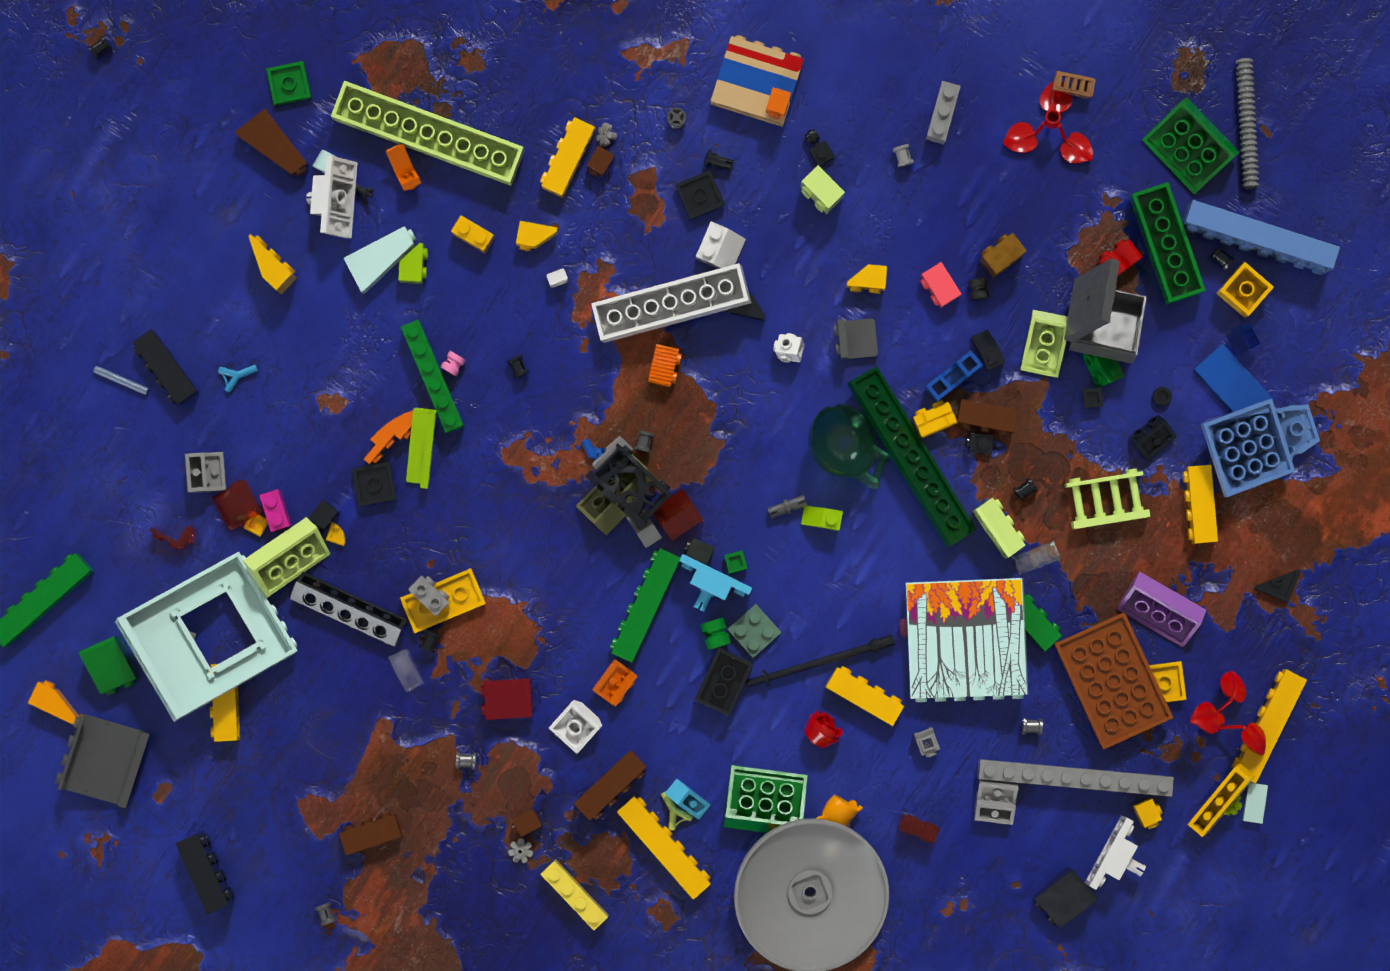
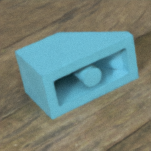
[665,778,711,820]

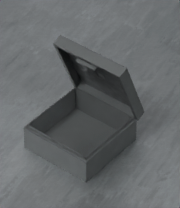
[1064,258,1147,364]

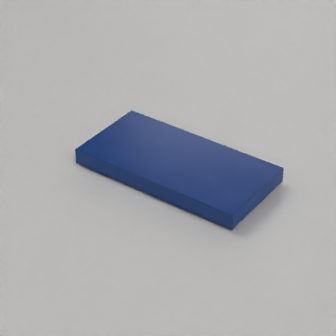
[1193,344,1274,412]

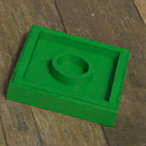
[266,61,312,106]

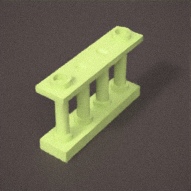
[1064,468,1150,530]

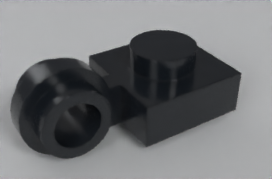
[804,129,835,166]

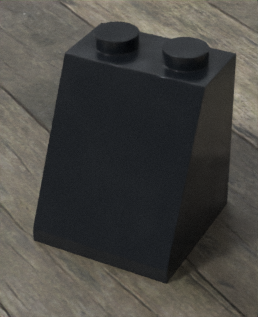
[1033,867,1098,928]

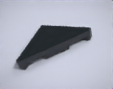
[1254,569,1301,603]

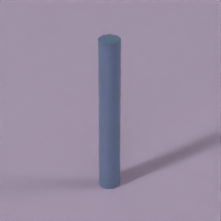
[93,366,149,395]

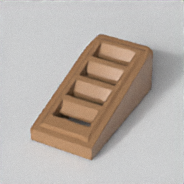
[1052,71,1095,99]

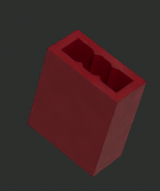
[480,678,533,720]

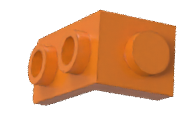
[386,143,421,191]

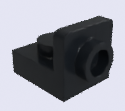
[965,433,993,455]

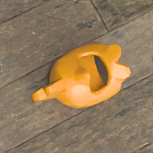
[816,794,863,827]

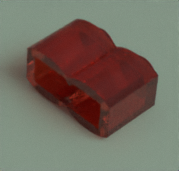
[897,813,940,842]

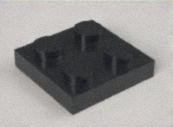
[675,170,725,220]
[352,462,397,507]

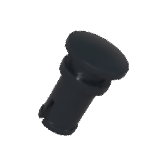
[704,148,734,171]

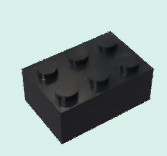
[694,647,754,716]

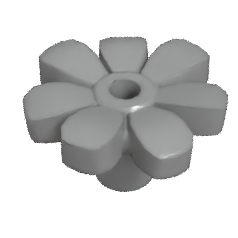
[596,123,617,147]
[508,838,533,863]

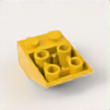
[249,234,297,295]

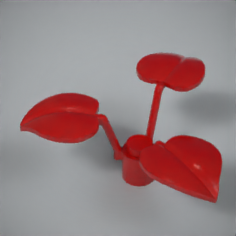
[1003,81,1093,164]
[1190,670,1266,756]

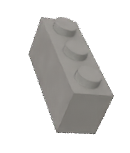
[925,81,960,145]

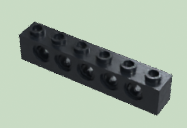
[290,572,407,647]

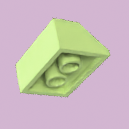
[972,498,1025,559]

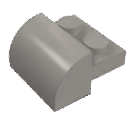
[185,452,226,493]
[974,779,1018,825]

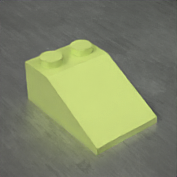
[1020,310,1068,378]

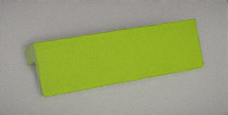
[406,408,437,489]

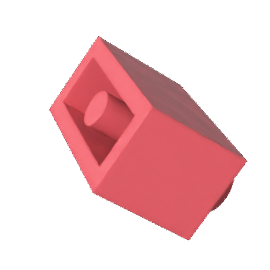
[920,262,961,308]

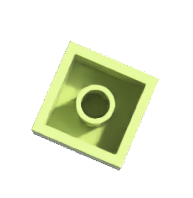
[800,166,845,214]

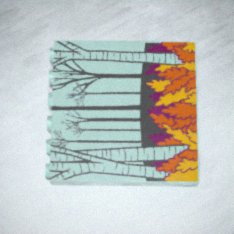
[906,578,1028,702]

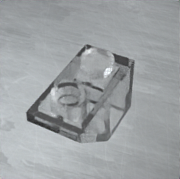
[1012,541,1061,575]

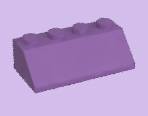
[1117,571,1206,647]

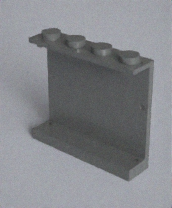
[55,713,150,808]

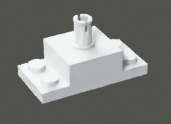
[306,156,357,238]
[1085,815,1146,890]

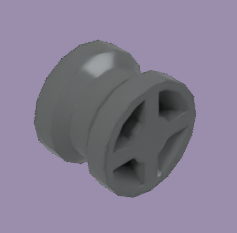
[667,108,686,129]

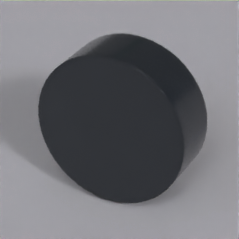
[1152,387,1172,406]

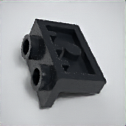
[1129,415,1177,461]

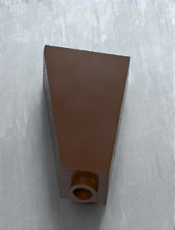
[235,109,309,177]

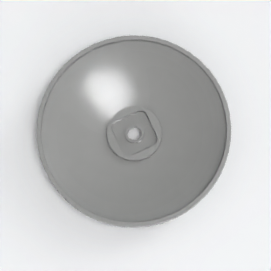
[734,818,889,971]

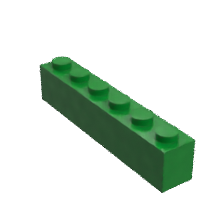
[401,319,465,434]
[610,548,680,663]
[0,553,94,647]

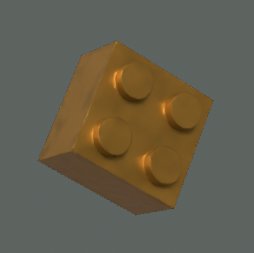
[979,233,1027,279]

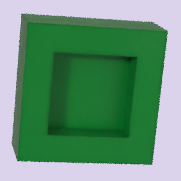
[724,550,748,574]

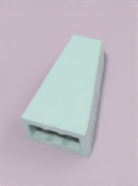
[344,226,416,294]

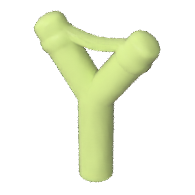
[661,791,693,831]

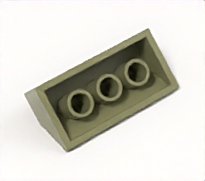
[576,455,660,536]

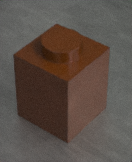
[587,146,615,178]
[511,808,542,837]

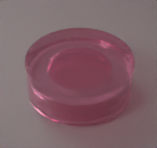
[900,618,908,637]

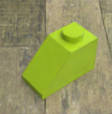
[801,506,843,531]

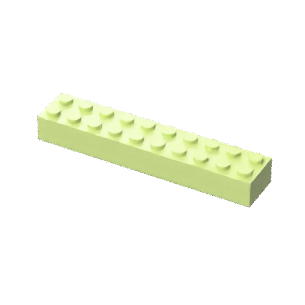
[331,81,525,186]

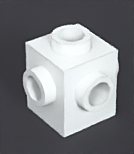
[774,333,805,363]

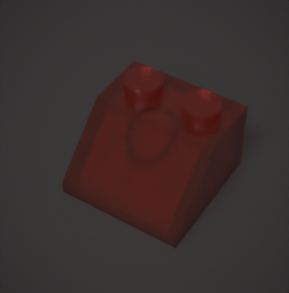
[653,489,704,541]

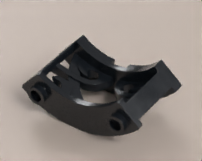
[586,444,672,529]

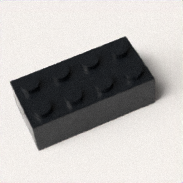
[175,831,235,914]

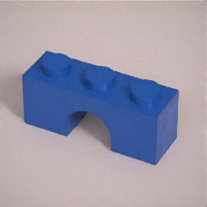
[925,351,983,403]

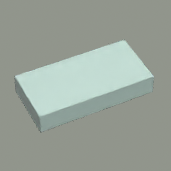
[1242,783,1268,824]

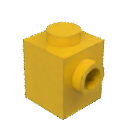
[1132,798,1163,829]

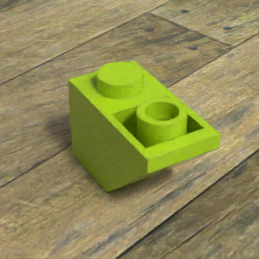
[398,243,428,284]

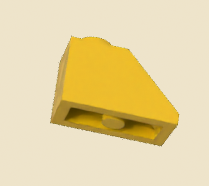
[516,221,558,251]

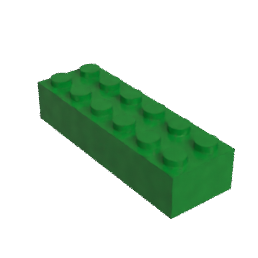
[1129,182,1206,305]

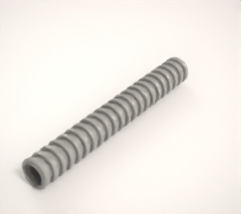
[1236,58,1260,189]

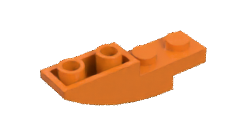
[364,410,413,465]

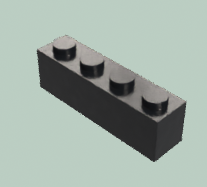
[132,329,199,406]

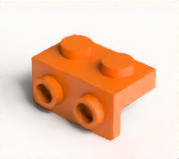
[592,659,637,707]

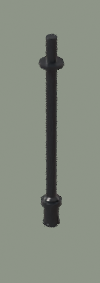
[746,634,895,688]

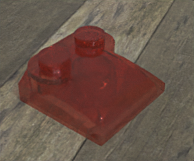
[212,479,264,531]

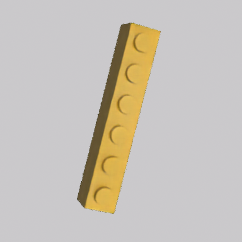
[1231,669,1307,784]
[617,796,711,900]

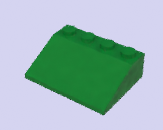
[1142,97,1239,195]
[724,765,808,833]

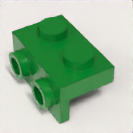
[1082,353,1125,388]

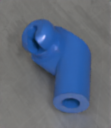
[581,438,606,460]

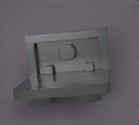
[834,318,878,360]

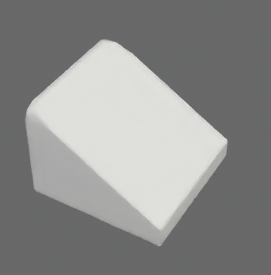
[547,269,569,288]

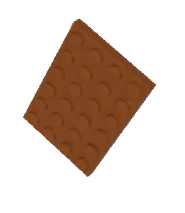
[1054,612,1174,750]

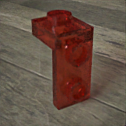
[149,525,197,551]

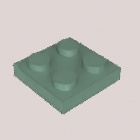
[727,604,781,658]

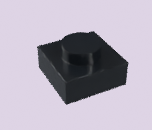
[1081,387,1103,409]

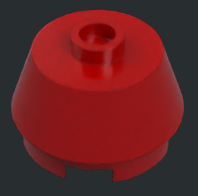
[804,710,843,749]

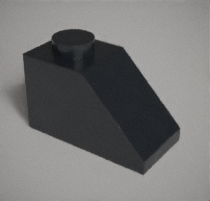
[727,292,765,322]
[970,330,1006,372]

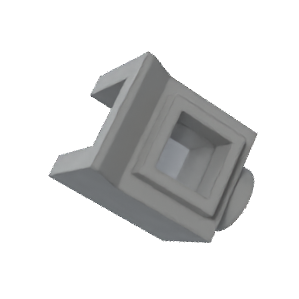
[913,727,940,758]

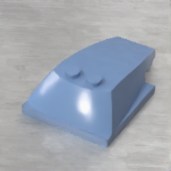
[1201,399,1320,497]

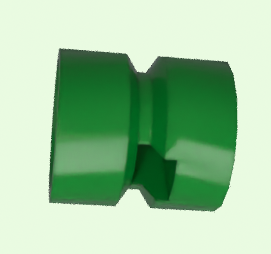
[700,617,731,650]

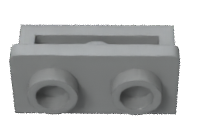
[409,576,451,616]

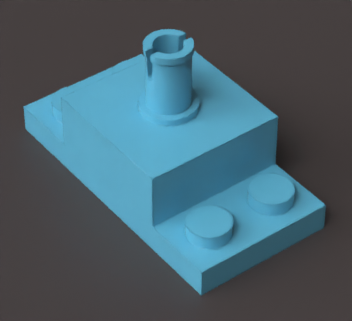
[679,554,752,612]

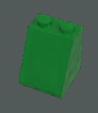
[79,636,139,696]

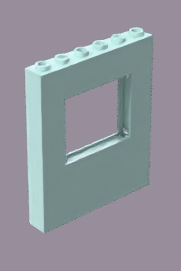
[115,552,297,722]

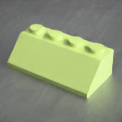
[243,517,330,597]

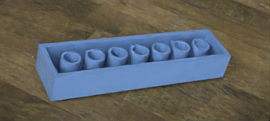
[1182,200,1340,275]

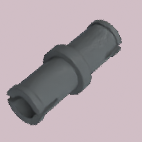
[768,494,808,519]

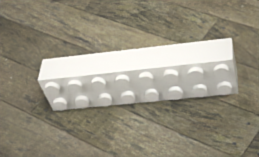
[591,263,751,343]

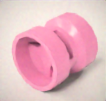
[440,351,466,377]

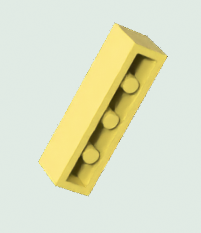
[541,859,609,930]

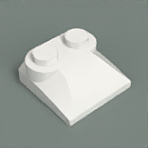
[549,700,602,754]

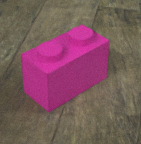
[259,489,292,533]

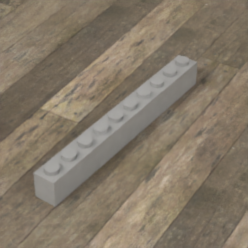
[977,759,1174,797]

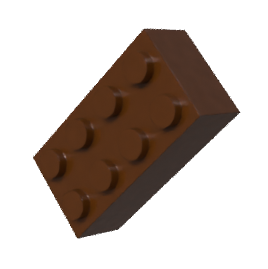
[574,749,647,821]

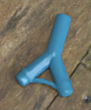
[218,364,258,393]

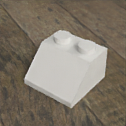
[696,222,746,269]

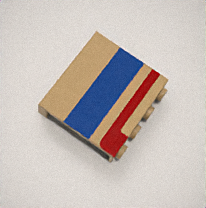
[710,35,804,127]

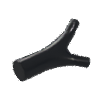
[355,184,373,205]

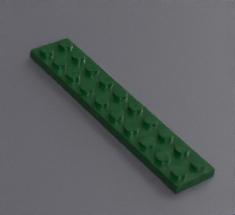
[847,366,977,548]

